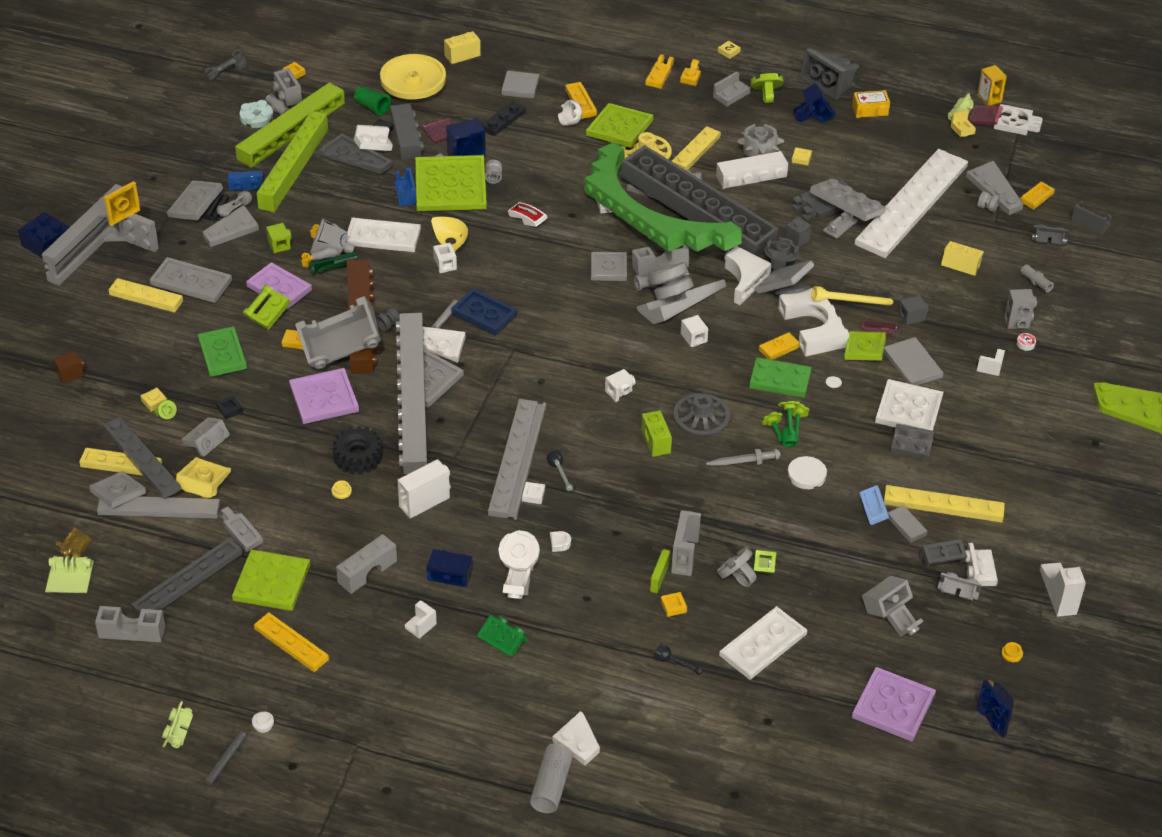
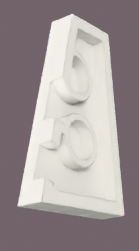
[423,327,466,363]

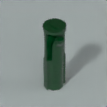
[308,251,358,276]

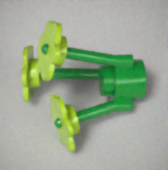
[762,401,809,447]

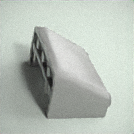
[295,296,381,369]

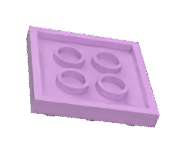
[289,368,359,424]
[852,667,936,742]

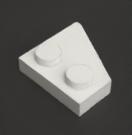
[553,711,600,765]

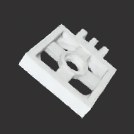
[994,104,1043,135]

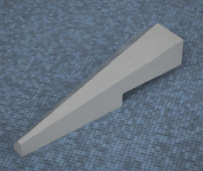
[637,279,726,324]

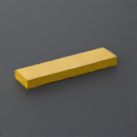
[254,612,329,672]

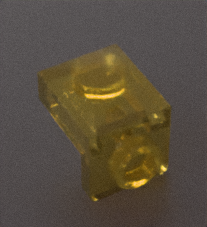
[55,527,92,558]

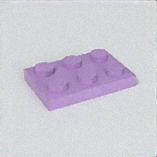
[246,262,312,309]

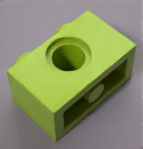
[641,410,672,457]

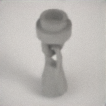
[217,191,252,217]

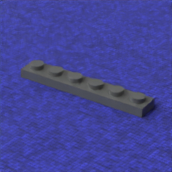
[103,417,181,499]
[131,538,243,616]

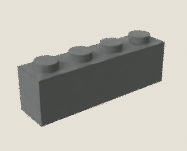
[390,103,424,160]

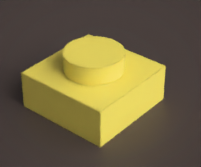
[141,388,167,412]

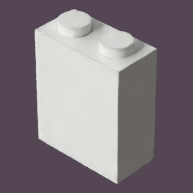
[398,459,451,518]

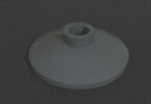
[775,282,811,295]

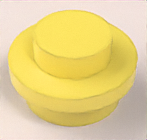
[332,481,352,499]

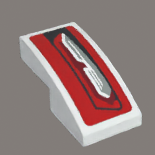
[508,202,547,227]

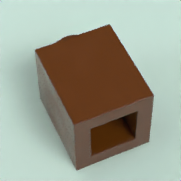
[53,351,85,383]

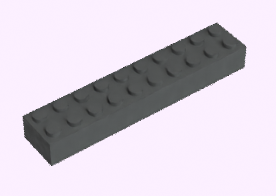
[621,145,778,257]

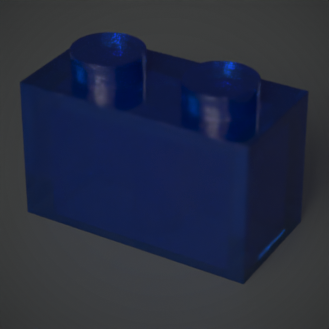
[427,549,473,588]

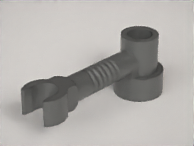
[205,50,247,80]

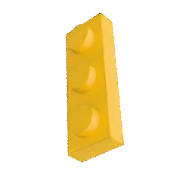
[565,82,597,119]

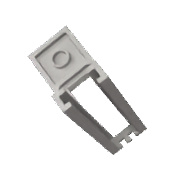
[42,184,159,285]

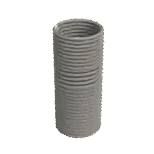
[530,743,573,813]

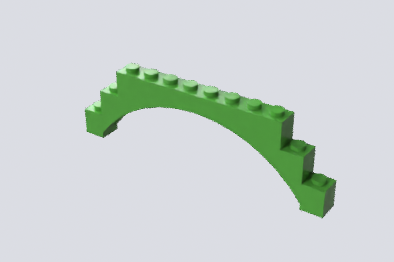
[584,142,742,252]

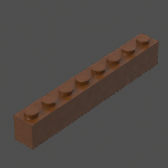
[347,259,377,374]

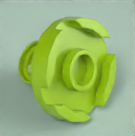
[751,73,784,103]

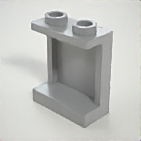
[671,510,701,576]

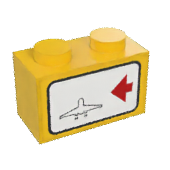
[977,65,1007,106]
[852,90,890,118]

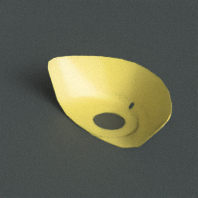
[431,217,468,252]

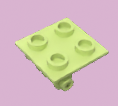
[45,556,94,593]

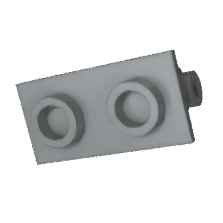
[823,211,858,239]
[937,572,982,601]

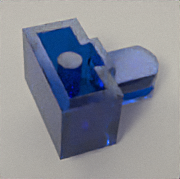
[793,83,836,123]

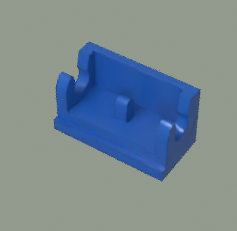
[394,168,417,206]

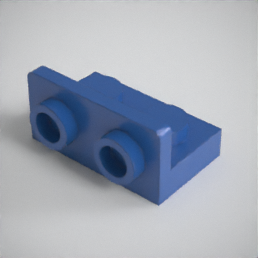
[228,171,264,191]

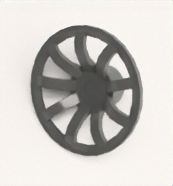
[673,393,730,436]

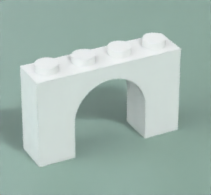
[778,286,849,356]

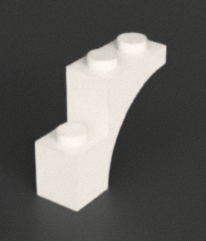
[503,566,534,599]

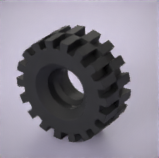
[333,426,383,475]

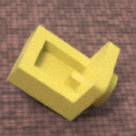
[951,110,976,137]

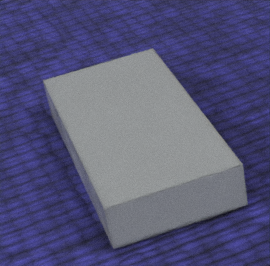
[888,505,927,543]

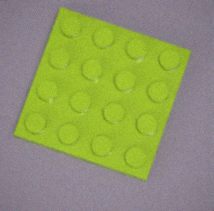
[415,155,487,211]

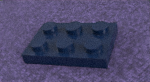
[451,288,517,335]

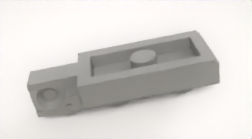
[221,507,263,552]

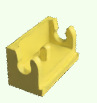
[941,241,984,276]

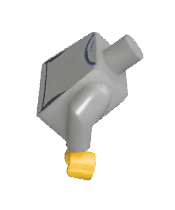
[301,219,355,267]

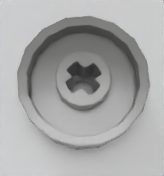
[648,262,694,300]

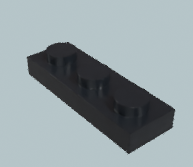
[481,101,526,136]

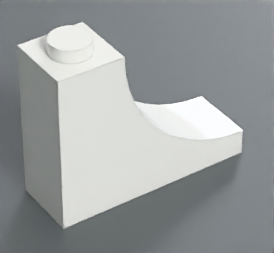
[724,246,771,305]
[1040,563,1086,617]

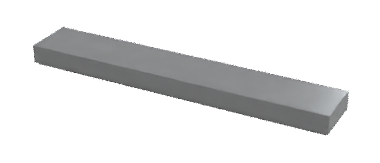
[97,497,220,519]

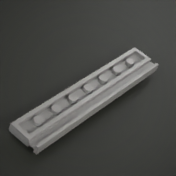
[488,399,546,520]

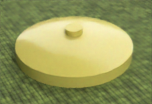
[380,54,446,99]

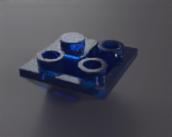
[977,680,1014,738]

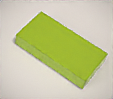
[650,549,670,594]

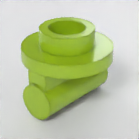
[154,400,177,419]

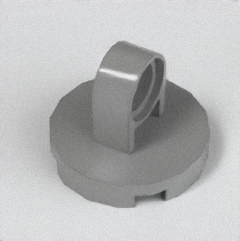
[717,546,757,587]

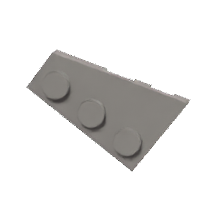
[203,205,259,247]

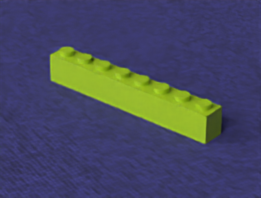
[235,82,345,168]
[257,111,328,212]

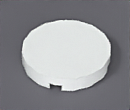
[788,456,827,490]
[498,530,540,571]

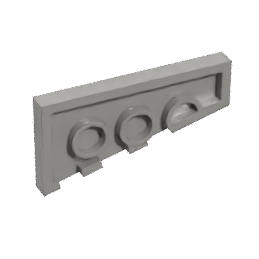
[966,161,1023,215]

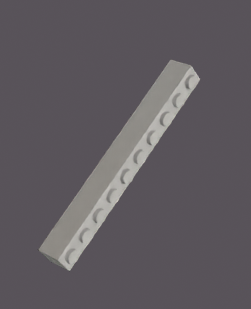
[396,313,427,474]

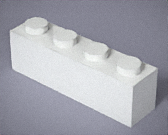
[716,151,788,189]

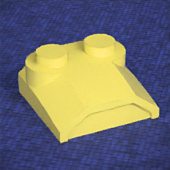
[176,457,231,498]

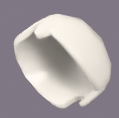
[558,100,582,126]

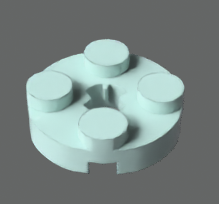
[240,100,274,128]

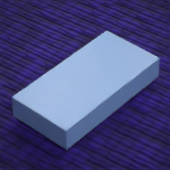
[859,485,889,525]

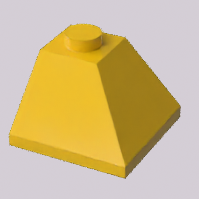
[104,181,140,226]

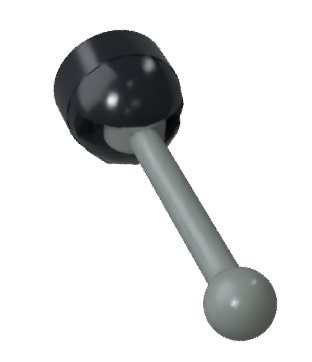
[546,450,573,491]

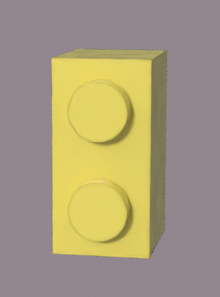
[444,31,481,64]

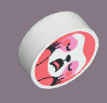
[1017,333,1036,351]

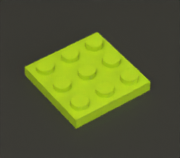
[586,103,653,148]
[232,549,310,611]

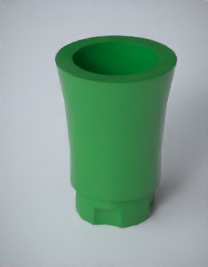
[353,87,391,116]

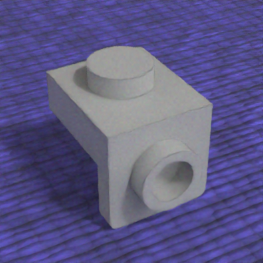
[886,604,923,637]

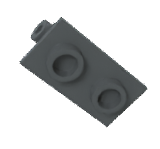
[1031,225,1069,246]

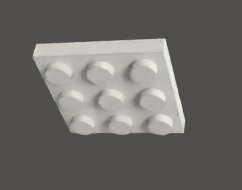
[875,379,943,431]

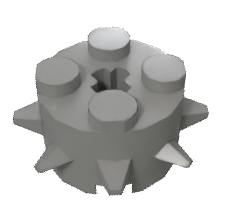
[737,124,784,157]

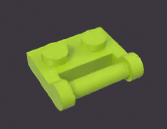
[242,285,291,330]

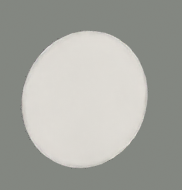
[826,376,842,388]

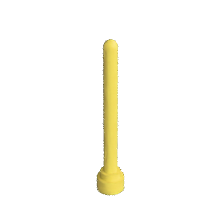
[811,286,893,306]

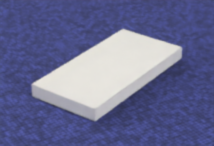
[345,218,421,252]
[719,606,807,680]

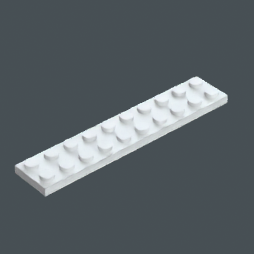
[855,149,968,258]

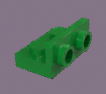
[477,615,529,658]

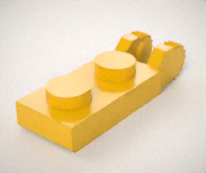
[645,54,674,89]

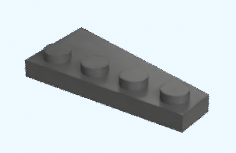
[319,133,392,174]

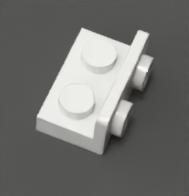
[354,125,393,151]
[964,543,998,586]

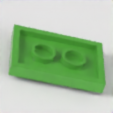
[198,327,247,377]
[749,357,812,398]

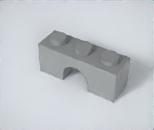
[632,244,689,276]
[336,534,397,594]
[95,606,165,643]

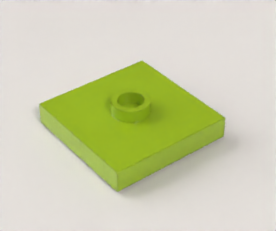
[844,331,886,361]

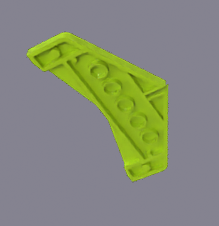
[1092,382,1162,434]

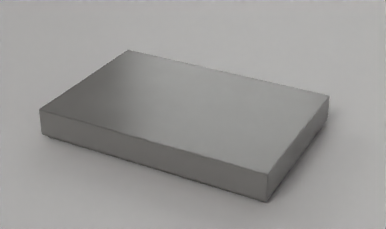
[167,180,223,220]
[754,260,814,294]
[884,337,943,386]

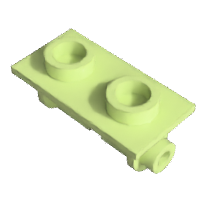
[948,93,973,121]
[162,701,193,748]

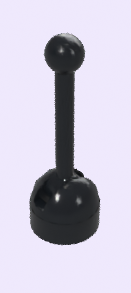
[654,643,703,675]

